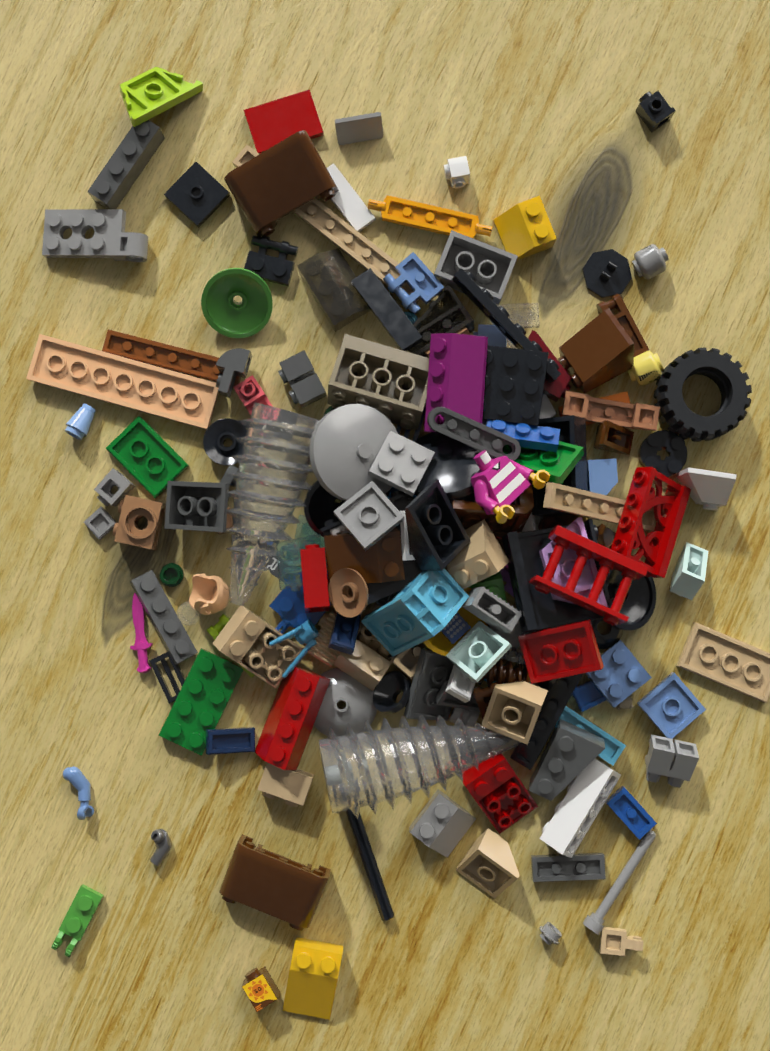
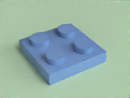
[585,640,652,708]
[637,672,706,739]

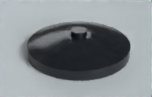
[414,433,495,500]

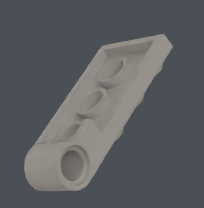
[42,209,148,262]

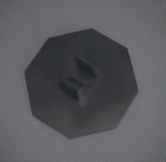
[582,249,632,298]

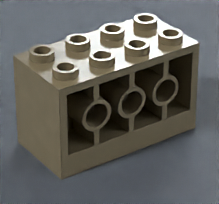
[327,334,429,430]

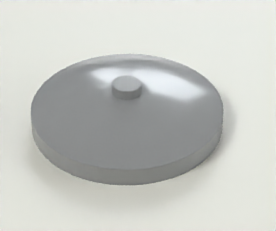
[309,404,398,502]

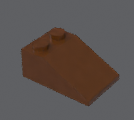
[324,528,405,583]

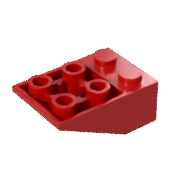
[456,744,538,834]

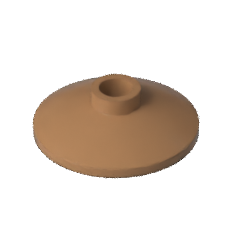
[328,568,369,618]

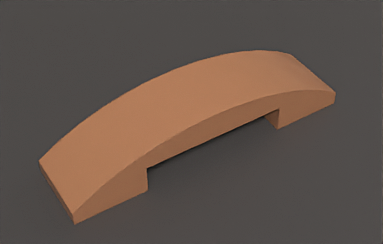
[562,391,660,431]

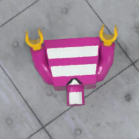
[471,450,550,524]

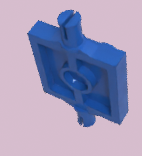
[269,569,332,634]

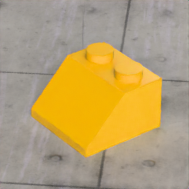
[493,195,557,261]

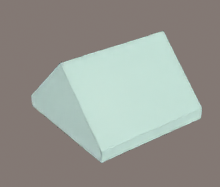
[446,620,512,683]

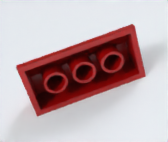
[255,665,331,770]

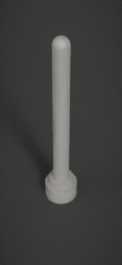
[583,830,656,935]

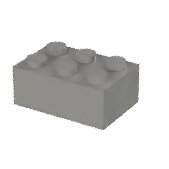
[434,230,518,306]

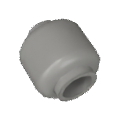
[632,244,669,279]

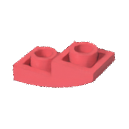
[233,375,278,430]

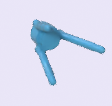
[269,620,319,678]

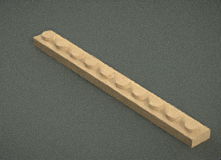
[232,145,421,304]

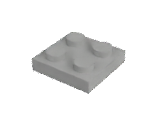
[368,430,435,497]
[333,481,405,551]

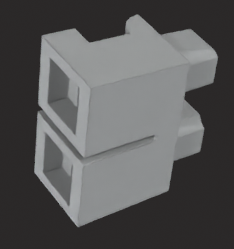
[645,734,699,788]

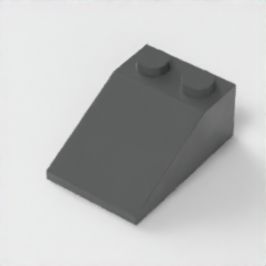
[165,481,229,532]

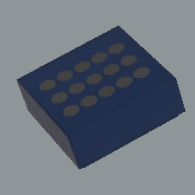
[440,612,471,644]

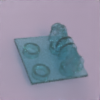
[276,534,321,591]

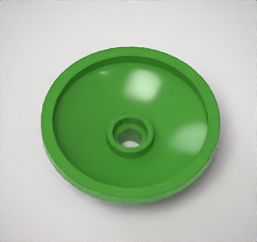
[201,268,273,338]

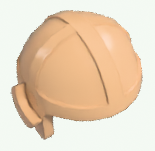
[189,573,230,615]

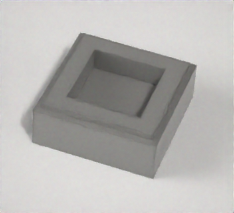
[84,506,116,540]

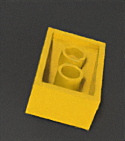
[282,937,343,1020]

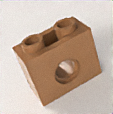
[113,495,166,550]

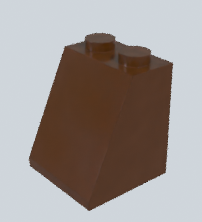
[558,308,634,394]

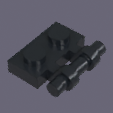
[244,236,298,286]

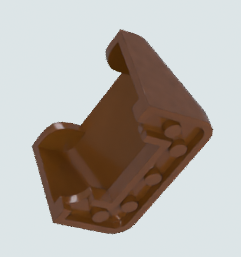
[224,130,339,237]
[219,834,331,931]

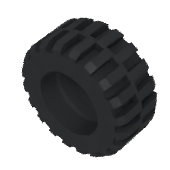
[654,347,752,442]

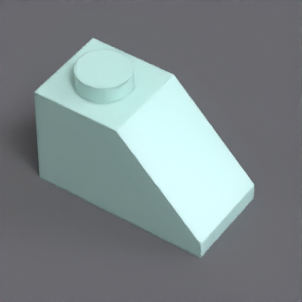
[670,542,708,600]

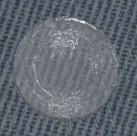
[177,602,201,625]

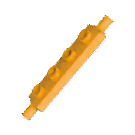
[368,195,492,239]

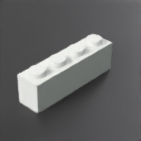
[540,759,621,858]

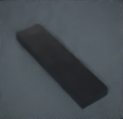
[351,268,423,352]

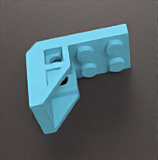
[361,568,469,656]

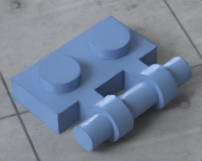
[383,252,444,315]

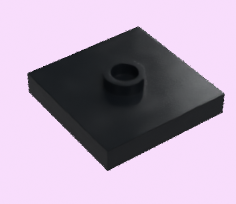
[164,162,230,228]

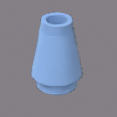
[65,403,96,440]

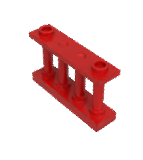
[529,525,649,626]

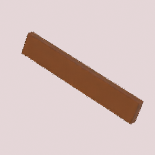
[102,329,241,386]

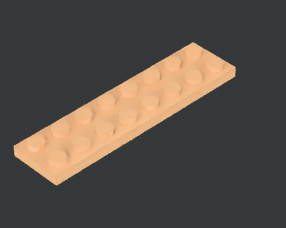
[26,334,219,430]

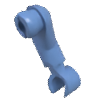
[63,766,94,820]

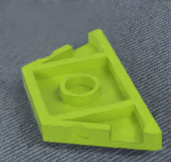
[120,67,203,127]

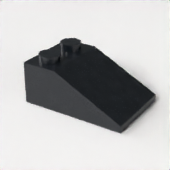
[405,479,470,571]

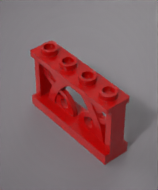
[611,467,691,579]

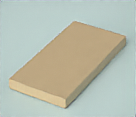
[676,622,770,703]

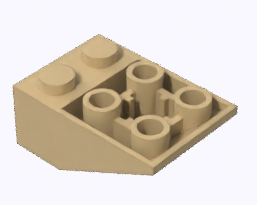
[333,602,397,691]
[213,604,303,689]

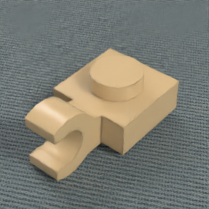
[599,927,643,956]

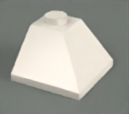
[676,467,737,510]

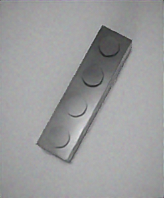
[87,120,165,209]

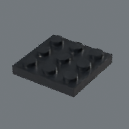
[482,345,549,426]

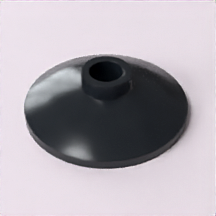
[203,418,251,465]

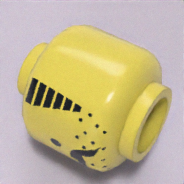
[628,351,664,386]

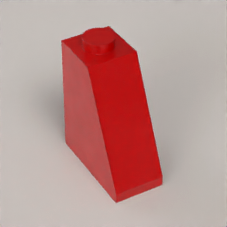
[300,544,330,613]

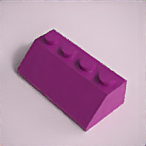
[424,333,488,434]

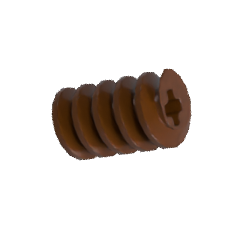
[478,658,530,687]

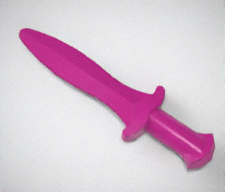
[130,593,153,674]

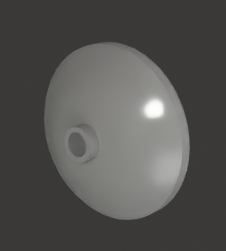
[314,668,377,739]

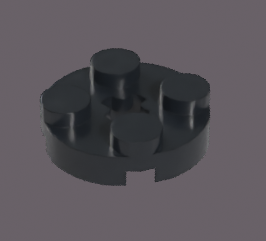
[638,430,687,477]

